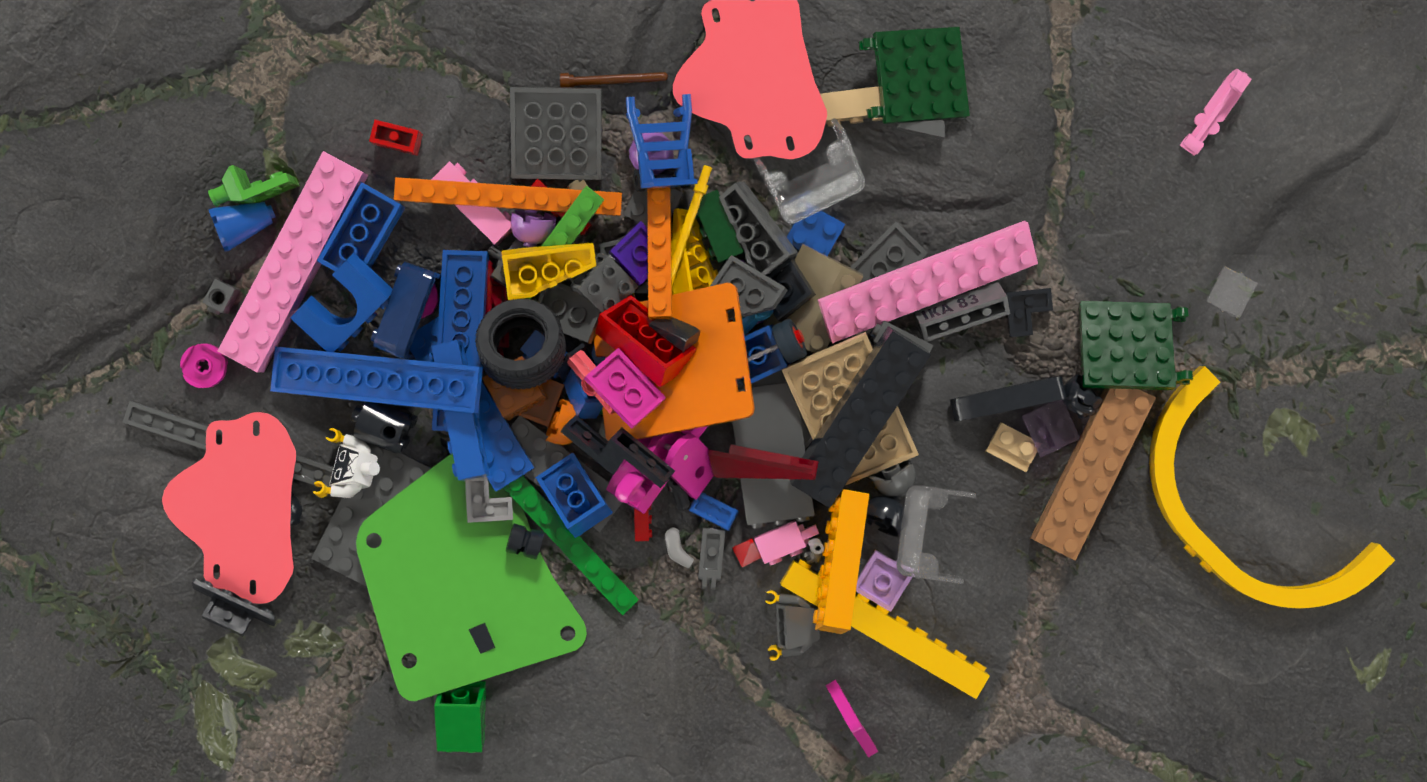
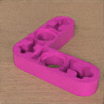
[826,680,878,757]

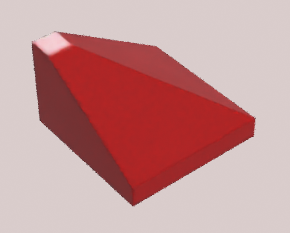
[732,538,762,567]

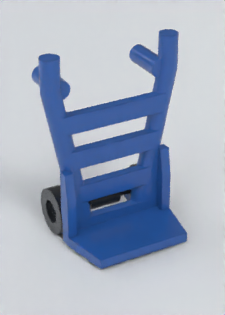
[626,94,698,192]

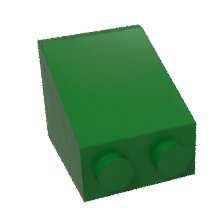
[434,681,486,753]

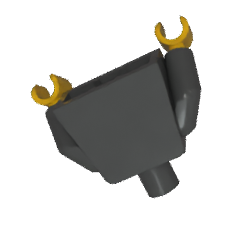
[765,590,820,661]

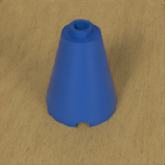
[208,202,275,252]

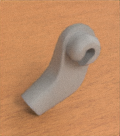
[665,527,694,569]
[804,538,824,564]

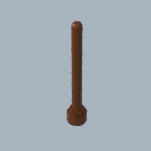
[560,72,668,88]

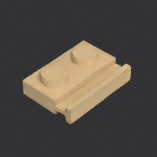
[986,422,1041,472]

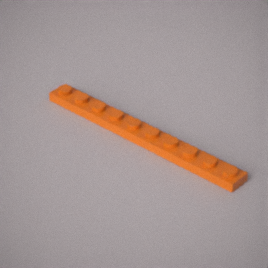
[394,177,622,216]

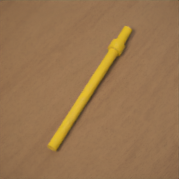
[672,165,712,284]

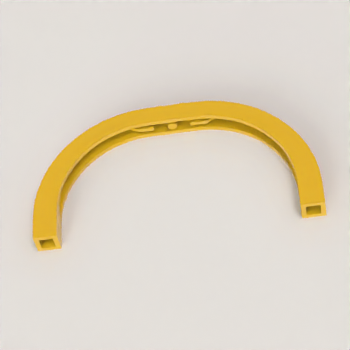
[1149,366,1395,608]

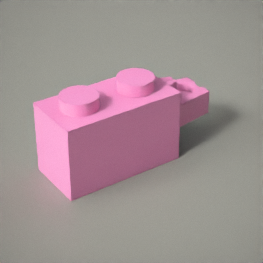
[754,520,819,565]

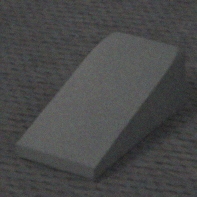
[897,120,945,140]

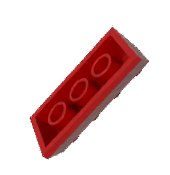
[595,295,697,388]

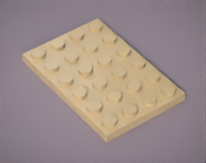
[781,332,919,485]

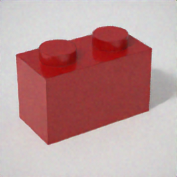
[369,119,423,156]

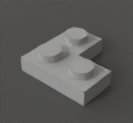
[465,476,513,523]

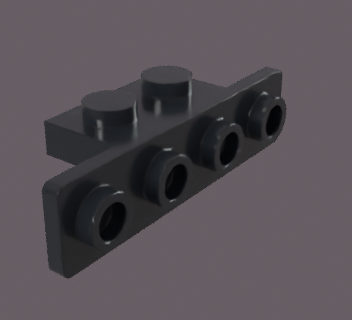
[192,579,276,637]

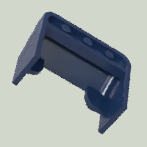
[371,262,441,360]

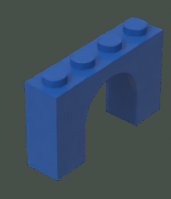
[290,252,393,352]

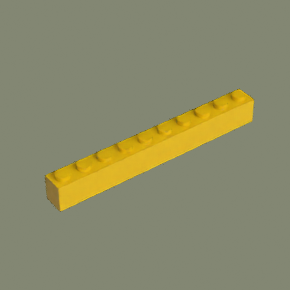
[780,559,990,699]

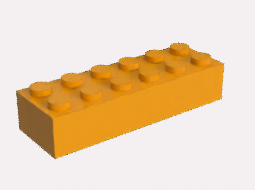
[813,489,869,634]

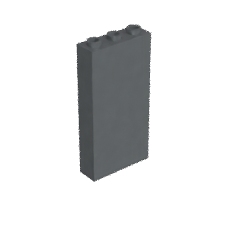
[732,382,814,528]

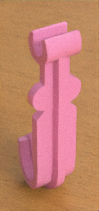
[1180,69,1252,156]

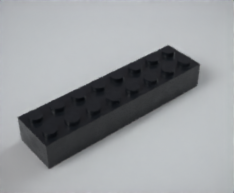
[789,326,931,508]

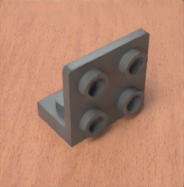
[570,253,638,313]

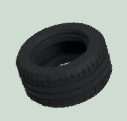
[475,299,566,389]

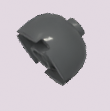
[870,459,916,498]

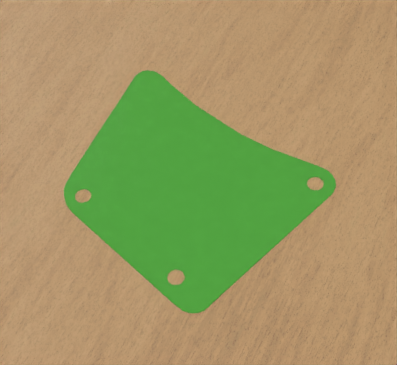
[356,454,587,701]

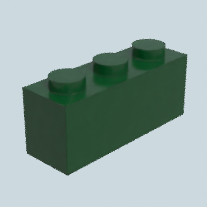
[695,189,744,264]

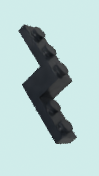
[560,415,675,488]

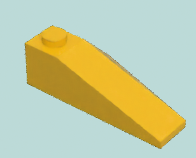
[671,208,719,295]
[502,243,596,300]

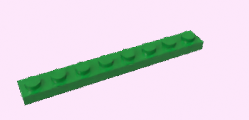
[503,476,639,615]

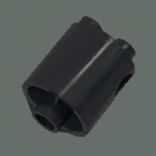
[351,402,418,454]

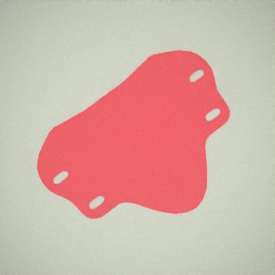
[673,0,827,159]
[162,412,296,604]

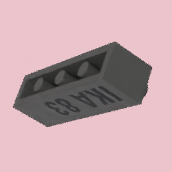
[913,282,1010,342]

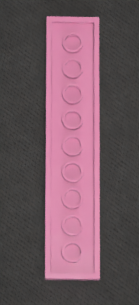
[818,221,1038,343]

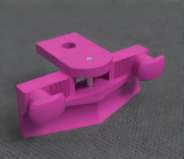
[606,426,714,514]

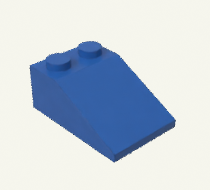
[535,453,613,538]

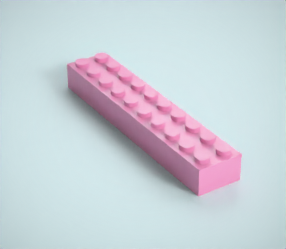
[218,151,368,373]

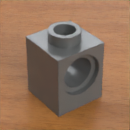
[202,279,241,315]

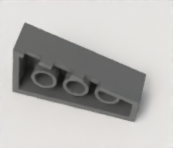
[719,181,798,276]

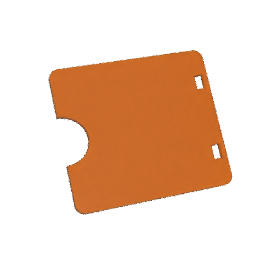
[593,283,755,441]

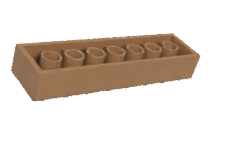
[1030,388,1156,561]

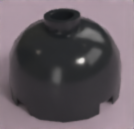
[866,496,907,537]

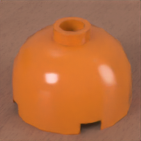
[546,399,583,445]

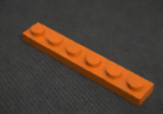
[647,187,672,319]

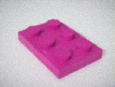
[584,348,666,429]

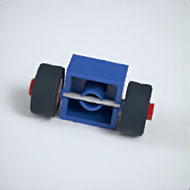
[737,319,807,387]

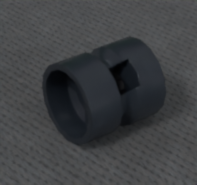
[506,523,544,559]

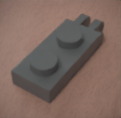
[698,528,725,590]

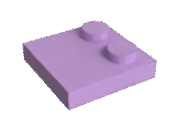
[856,550,914,612]

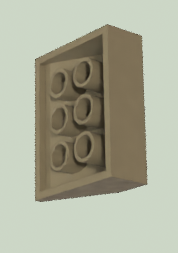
[763,244,863,353]

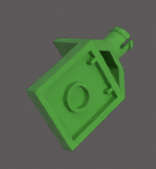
[208,165,300,207]

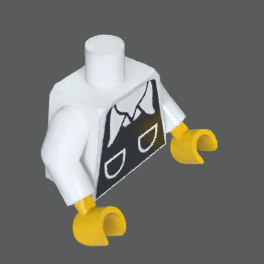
[313,428,380,498]

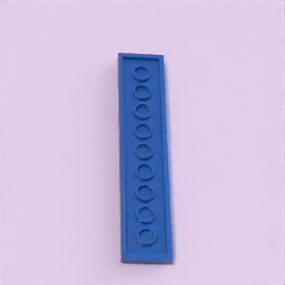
[270,347,483,413]

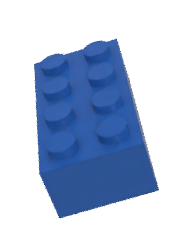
[317,182,406,271]

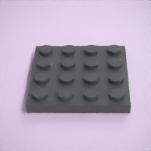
[510,87,602,180]

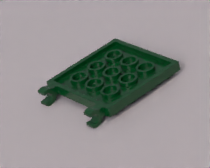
[859,27,970,124]
[1079,301,1193,390]

